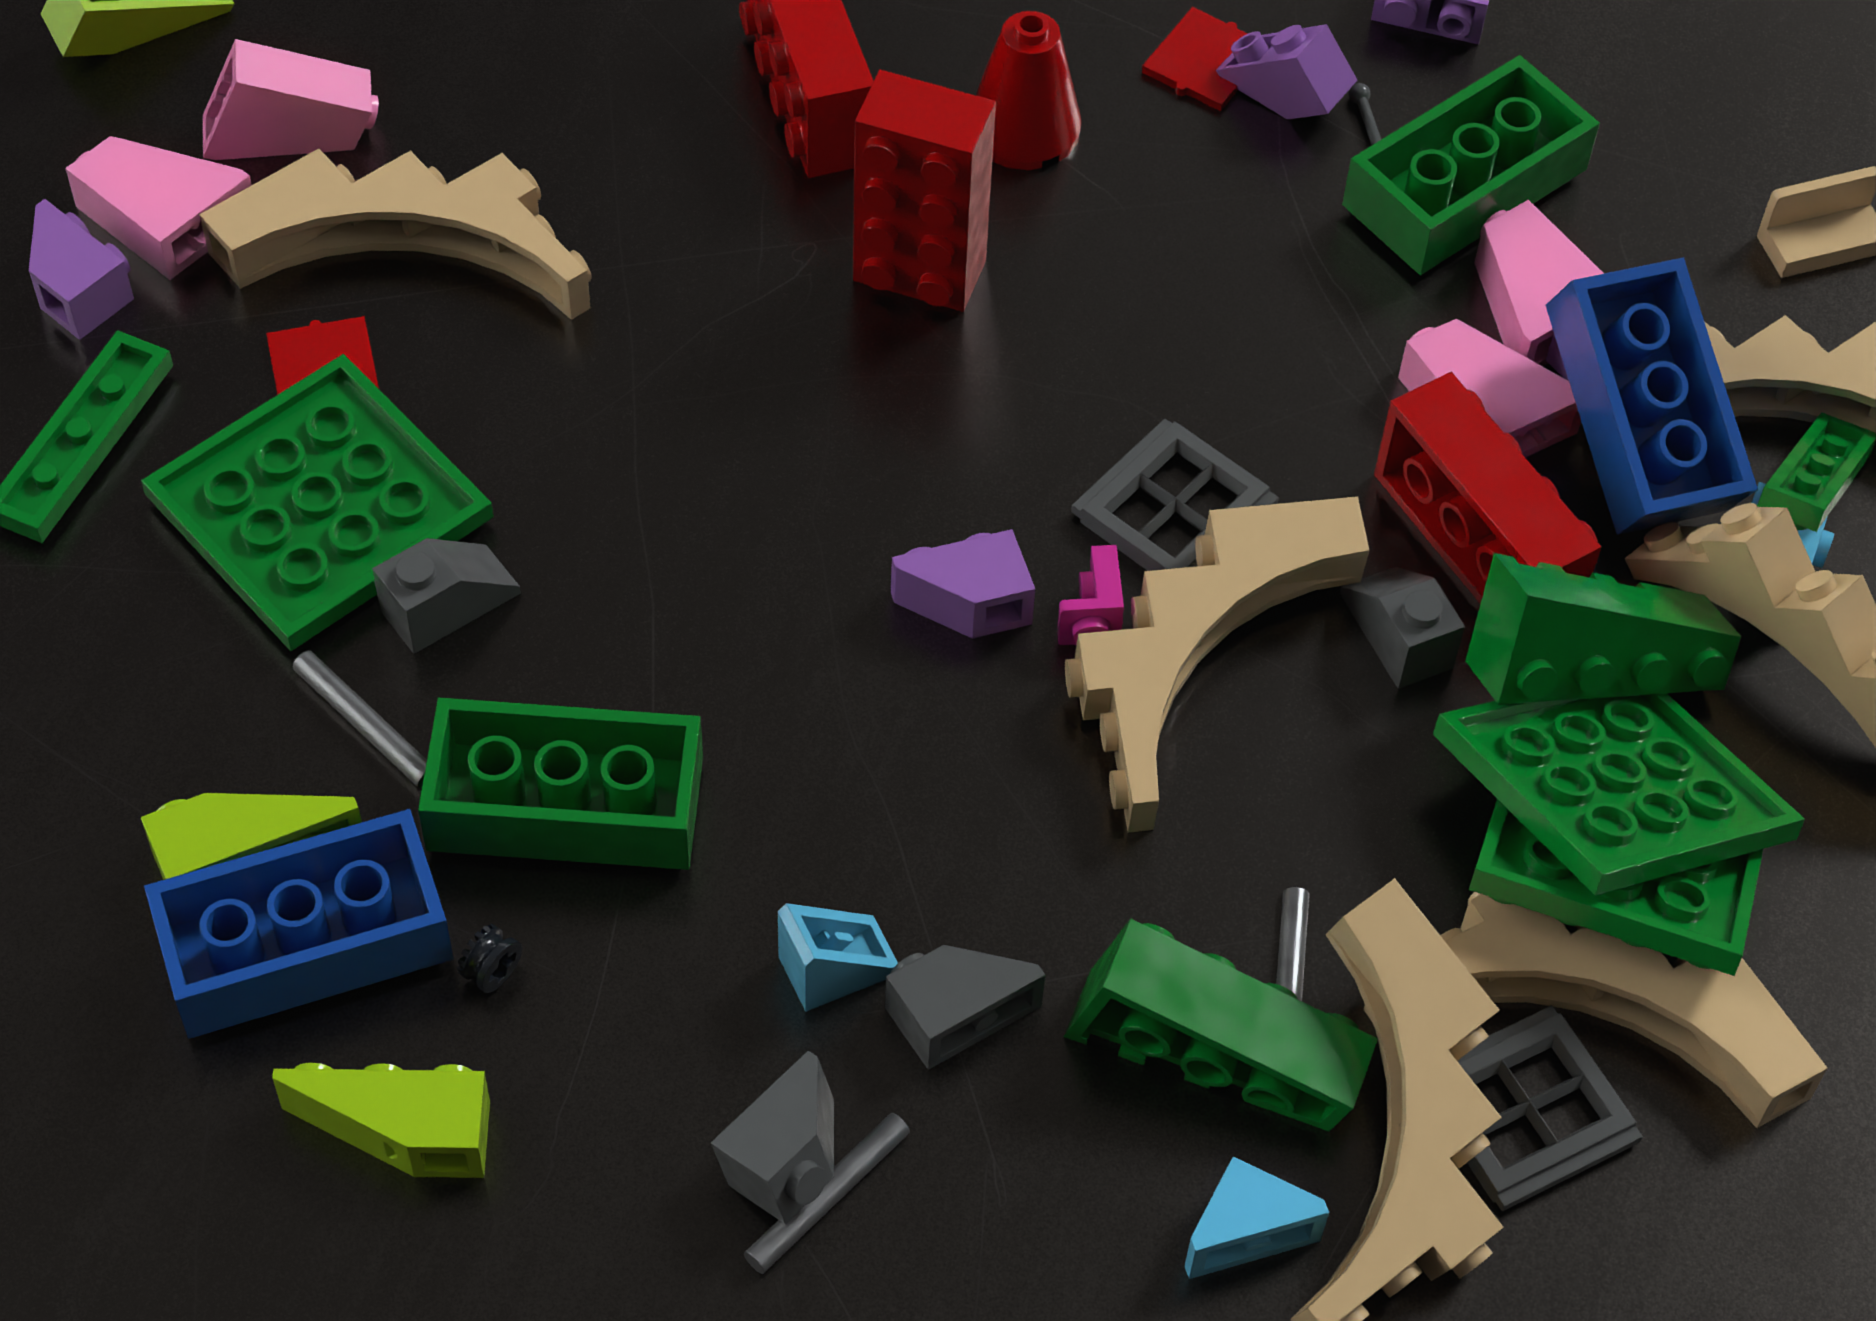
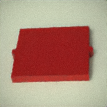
[1142,6,1248,111]
[266,316,379,395]

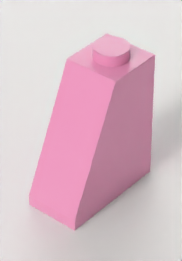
[203,39,379,160]
[65,136,252,280]
[1474,200,1604,366]
[1398,318,1581,457]

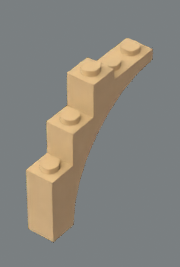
[199,148,591,320]
[1704,315,1876,433]
[1065,497,1369,832]
[1624,503,1876,748]
[1290,878,1503,1321]
[1363,892,1828,1128]

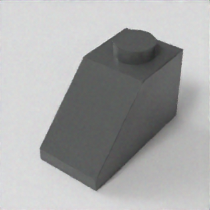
[372,538,521,654]
[1340,567,1465,689]
[885,945,1045,1070]
[711,1051,834,1224]

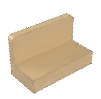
[1757,166,1876,278]

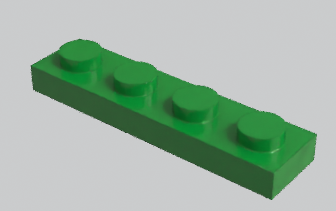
[0,330,173,543]
[1757,412,1876,532]

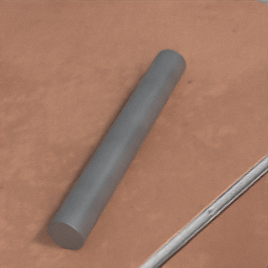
[293,651,427,789]
[1276,887,1309,1001]
[744,1113,910,1274]

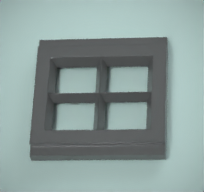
[1071,419,1279,571]
[1458,1005,1643,1212]

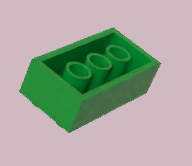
[1342,55,1600,276]
[418,698,703,870]

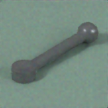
[1349,83,1381,145]

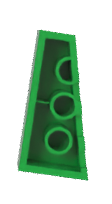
[1465,553,1741,705]
[1064,919,1378,1131]

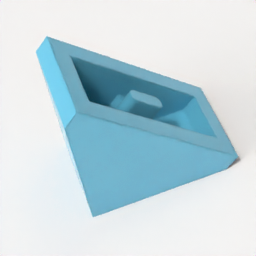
[777,903,898,1012]
[1184,1157,1329,1279]

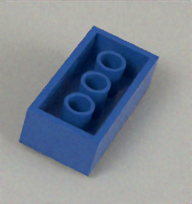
[1545,257,1758,535]
[144,809,454,1039]

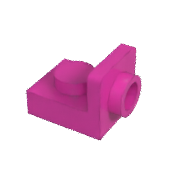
[1057,545,1124,645]

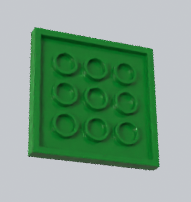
[141,354,494,651]
[1433,693,1805,895]
[1469,799,1763,976]

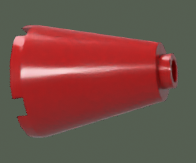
[975,11,1081,170]

